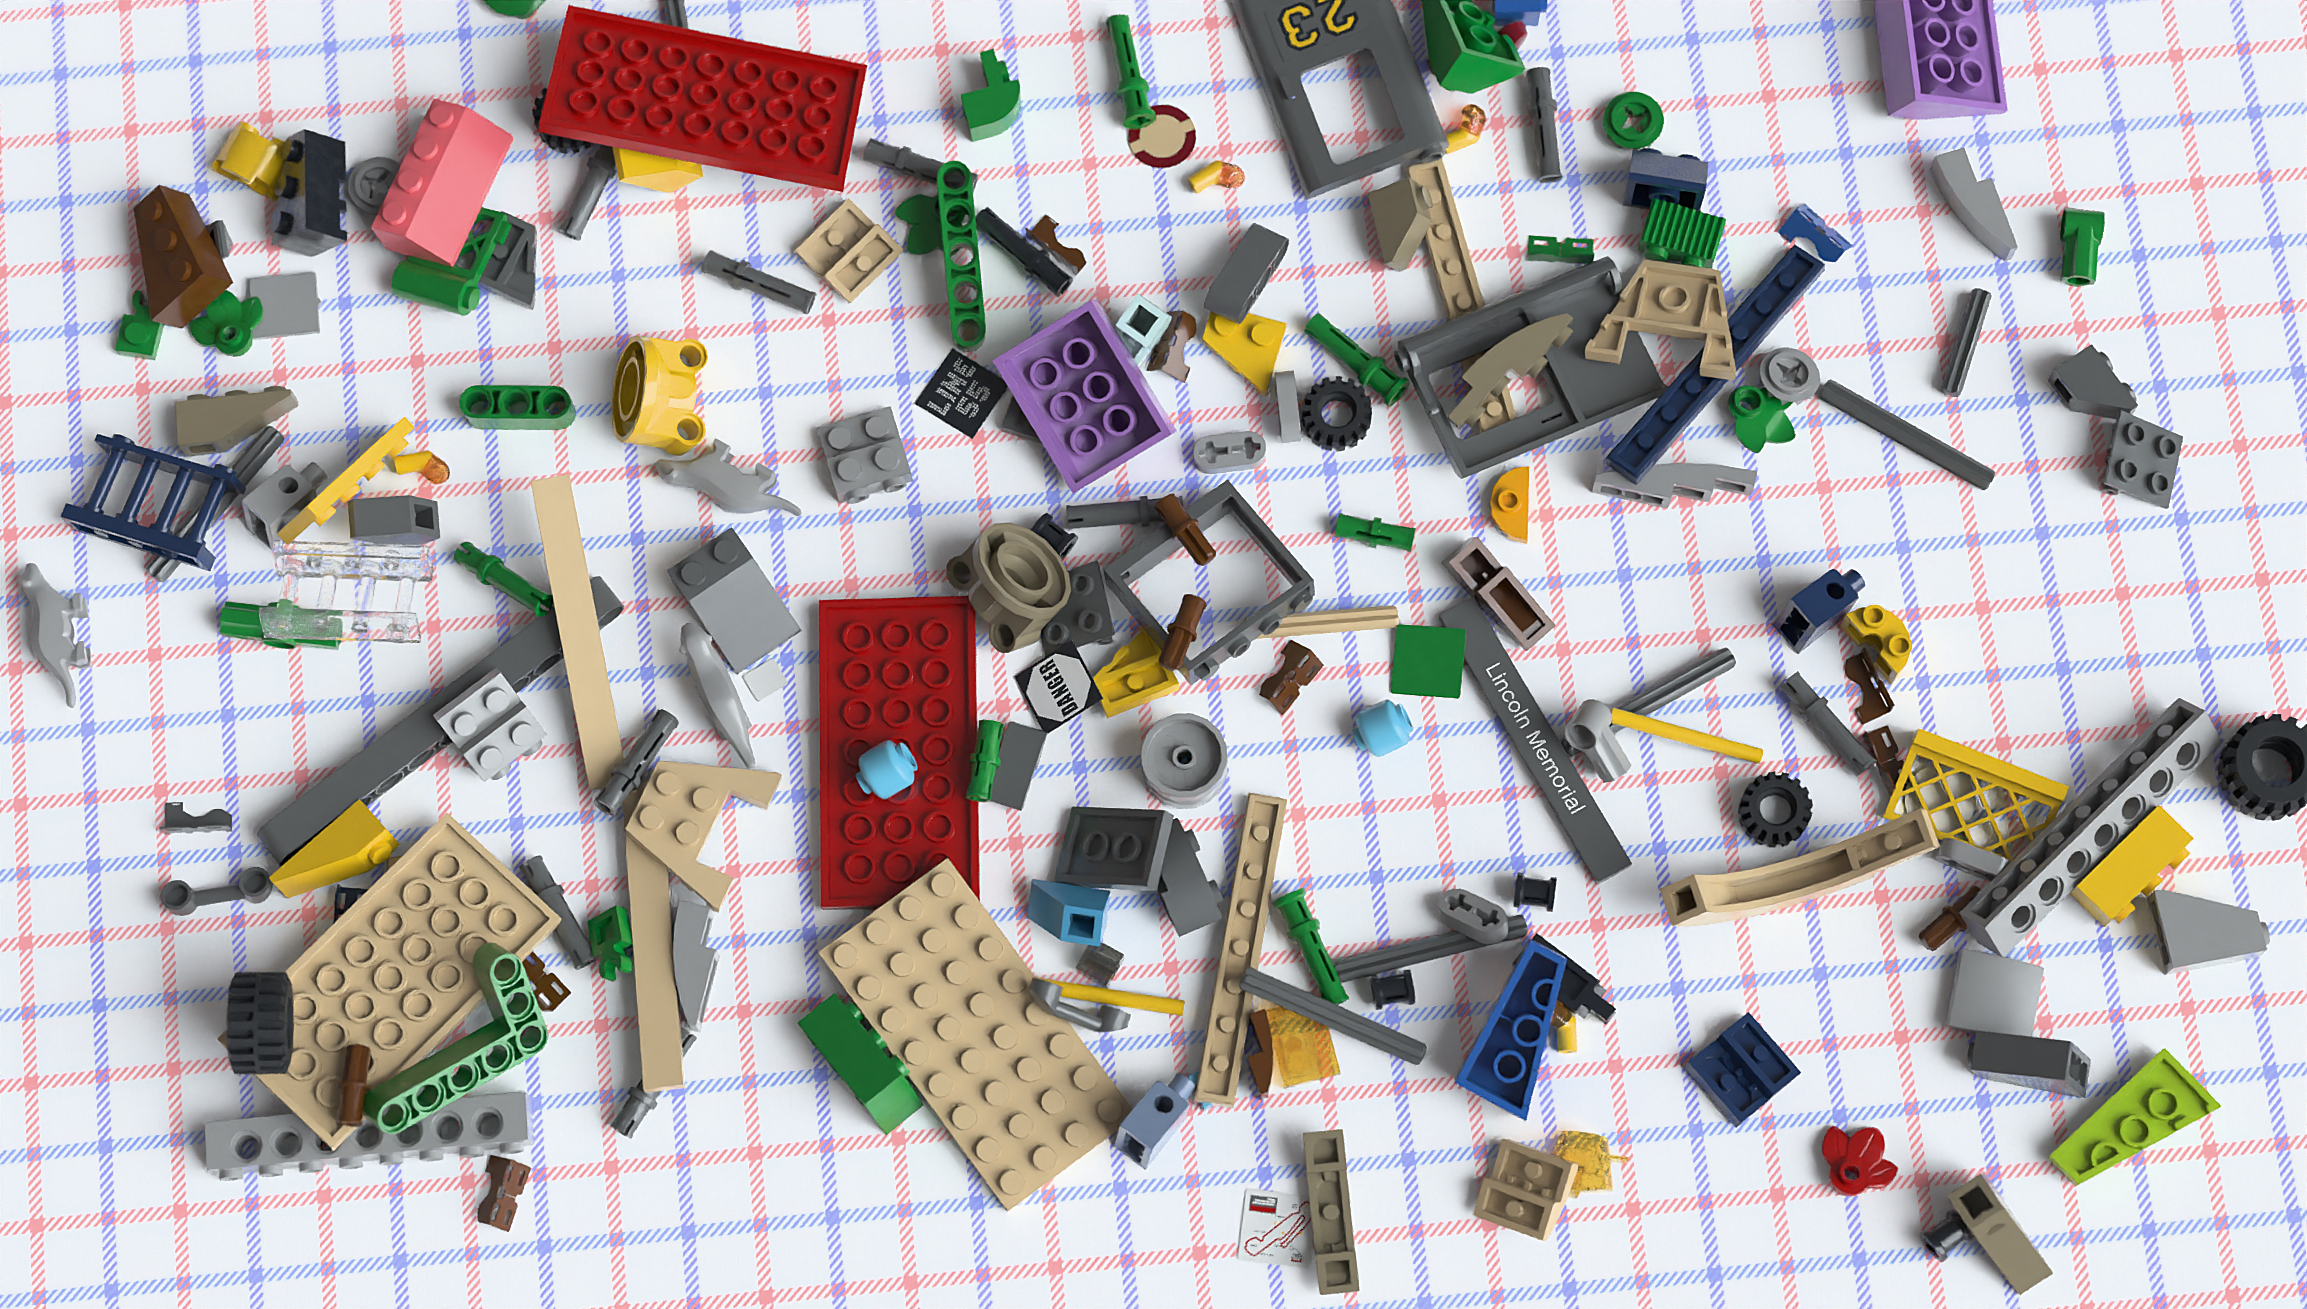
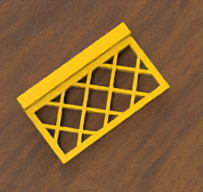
[1882,728,2069,861]

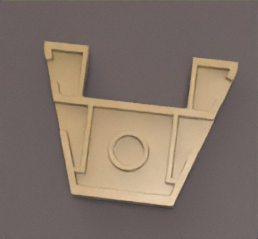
[1585,259,1736,381]
[625,761,782,913]

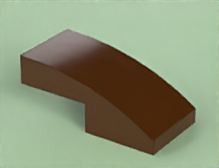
[1248,1009,1273,1100]

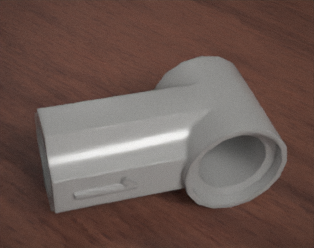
[1564,699,1632,783]

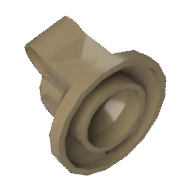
[946,523,1071,653]

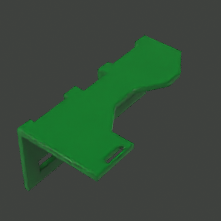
[1527,235,1595,264]

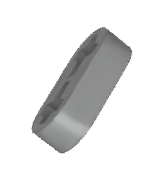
[1274,370,1301,443]
[1193,431,1266,474]
[1936,838,2012,882]
[1439,888,1508,944]

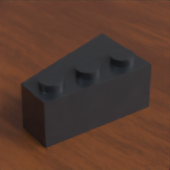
[270,129,347,257]

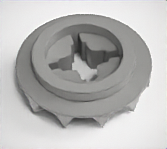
[348,157,401,216]
[1758,347,1820,405]

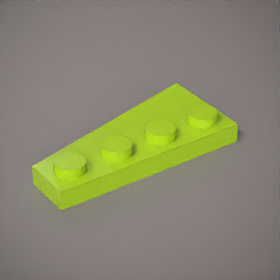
[2047,1047,2222,1187]

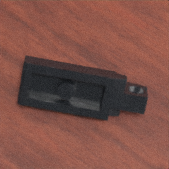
[1512,933,1617,1025]

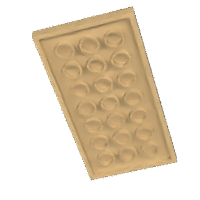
[217,812,562,1151]
[818,858,1133,1212]

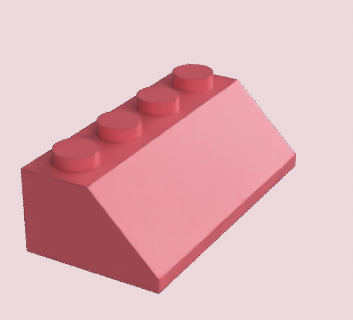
[371,98,514,267]

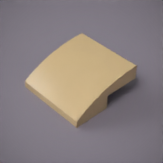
[794,198,904,304]
[1473,1138,1579,1241]

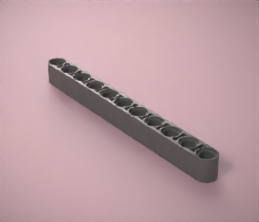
[257,576,624,867]

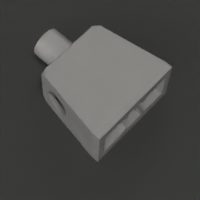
[242,462,328,554]

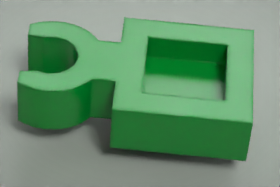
[115,290,164,361]
[587,905,633,982]

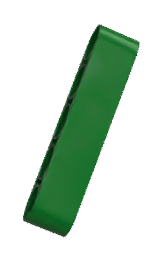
[937,160,986,353]

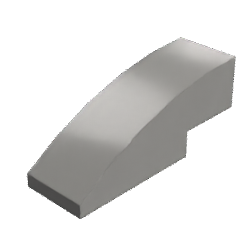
[1930,147,2018,262]
[673,900,720,1033]

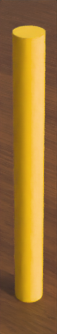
[1610,707,1764,764]
[1036,977,1185,1016]

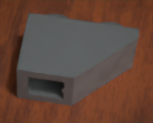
[2048,344,2139,419]
[347,495,440,550]

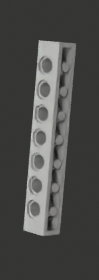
[1960,698,2222,958]
[204,1092,534,1181]

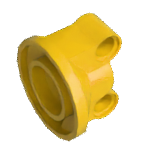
[611,335,708,456]

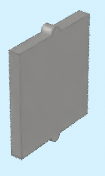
[249,271,323,341]

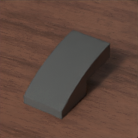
[991,721,1048,811]

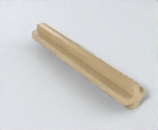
[1244,605,1399,639]

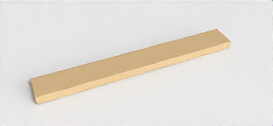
[1405,158,1517,433]
[530,474,624,790]
[622,781,685,1093]
[1194,793,1288,1109]

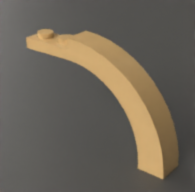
[1660,809,1940,927]

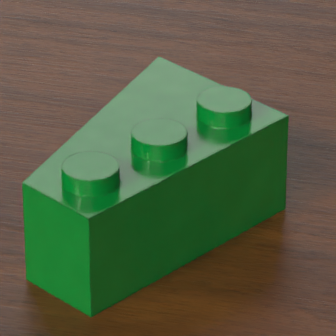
[797,993,924,1135]

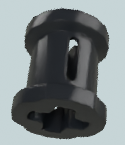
[1030,513,1078,560]
[1513,872,1557,912]
[1370,969,1416,1010]
[1919,1209,1974,1262]

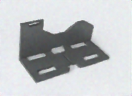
[159,802,232,835]

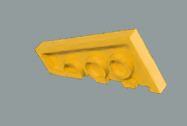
[277,416,415,545]

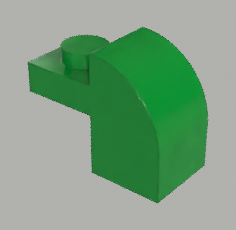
[960,48,1022,143]

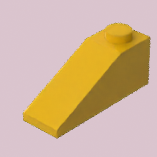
[269,799,400,898]

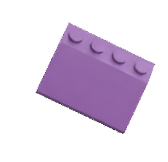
[1874,0,2008,120]
[992,299,1177,494]

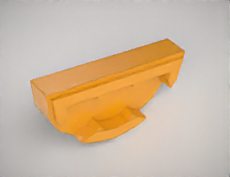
[1489,466,1530,544]

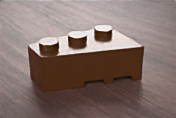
[133,185,234,329]

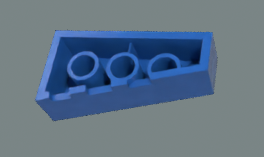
[1454,938,1567,1121]

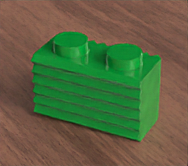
[1637,198,1727,269]

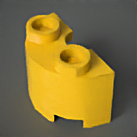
[210,121,284,202]
[1840,604,1913,685]

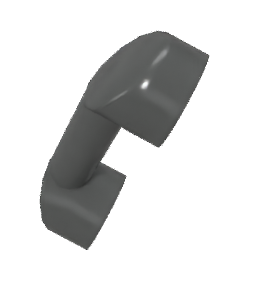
[160,867,273,916]
[1028,978,1131,1033]

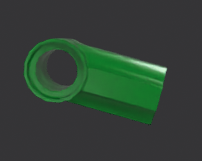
[2060,207,2105,287]

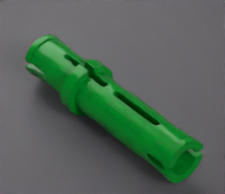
[454,541,553,617]

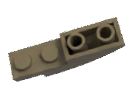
[1448,313,1574,430]

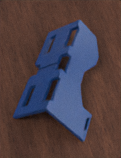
[1778,204,1854,263]

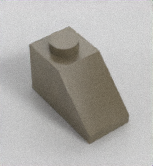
[1368,178,1432,272]

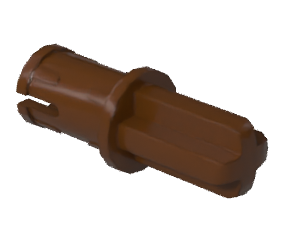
[1154,493,1216,566]
[1158,594,1207,671]
[1918,885,1981,951]
[335,1044,371,1127]

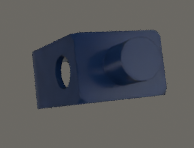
[1773,568,1866,654]

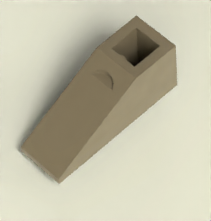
[175,386,299,457]
[1947,1171,2054,1295]

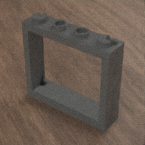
[1103,479,1315,685]

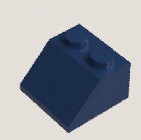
[1623,148,1709,211]

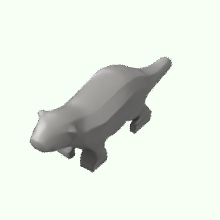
[655,438,802,516]
[20,562,93,708]
[679,622,756,769]

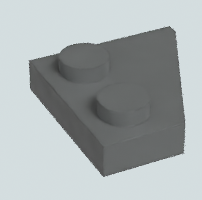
[469,210,537,310]

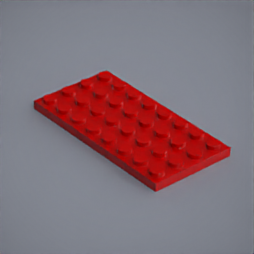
[538,5,868,192]
[819,596,980,910]

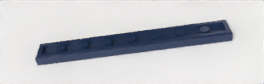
[1605,244,1826,485]

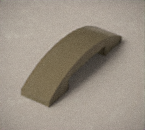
[1303,1129,1360,1296]

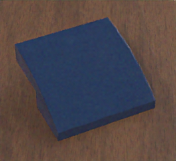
[1683,1011,1802,1128]

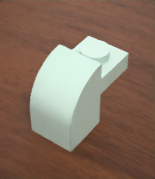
[1115,294,1172,367]

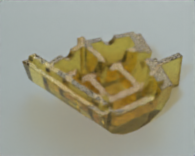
[1552,1130,1629,1200]

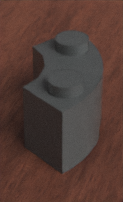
[1157,817,1223,937]

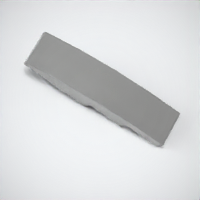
[1592,463,1758,509]

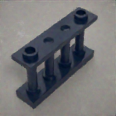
[60,434,247,572]

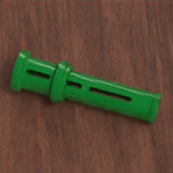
[1106,14,1156,129]
[1304,313,1411,407]
[1272,888,1350,1005]

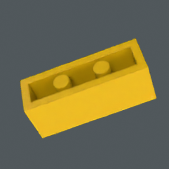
[2070,805,2194,928]

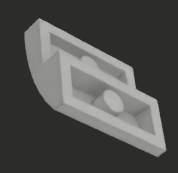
[1945,948,2045,1037]

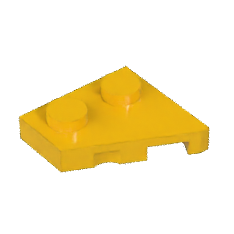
[1202,311,1287,396]
[1093,627,1180,718]

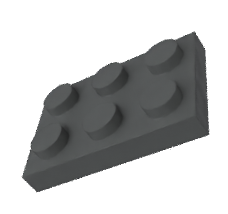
[1054,806,1174,891]

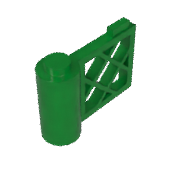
[391,207,511,316]

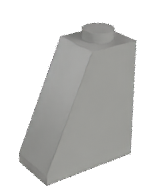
[2146,889,2270,975]

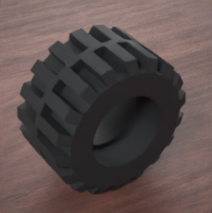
[2218,714,2307,821]
[227,972,294,1074]

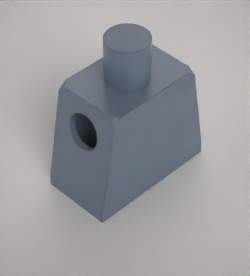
[1114,1073,1196,1170]

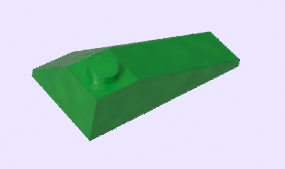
[1421,0,1526,94]

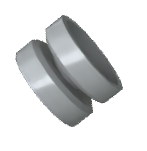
[1141,713,1228,809]

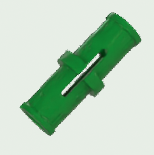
[1334,512,1416,552]
[966,719,1004,803]

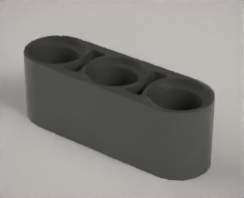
[1204,222,1290,324]

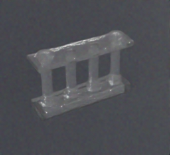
[258,540,434,644]

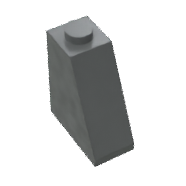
[1967,1030,2091,1098]

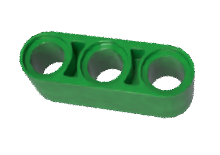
[459,385,576,430]

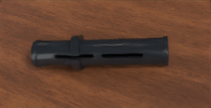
[975,207,1073,297]

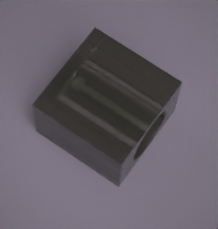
[1075,942,1125,988]

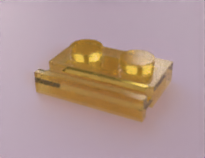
[1266,996,1341,1090]

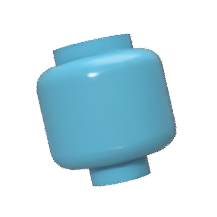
[1352,699,1414,757]
[856,740,917,799]

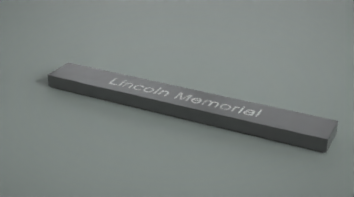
[1439,596,1632,885]

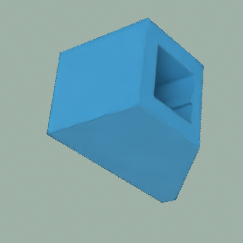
[1027,879,1111,947]

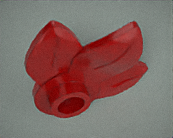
[1821,1126,1898,1197]

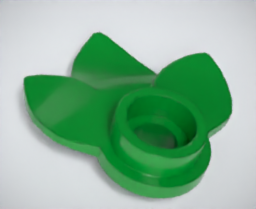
[895,194,966,257]
[189,290,263,357]
[1727,385,1796,454]

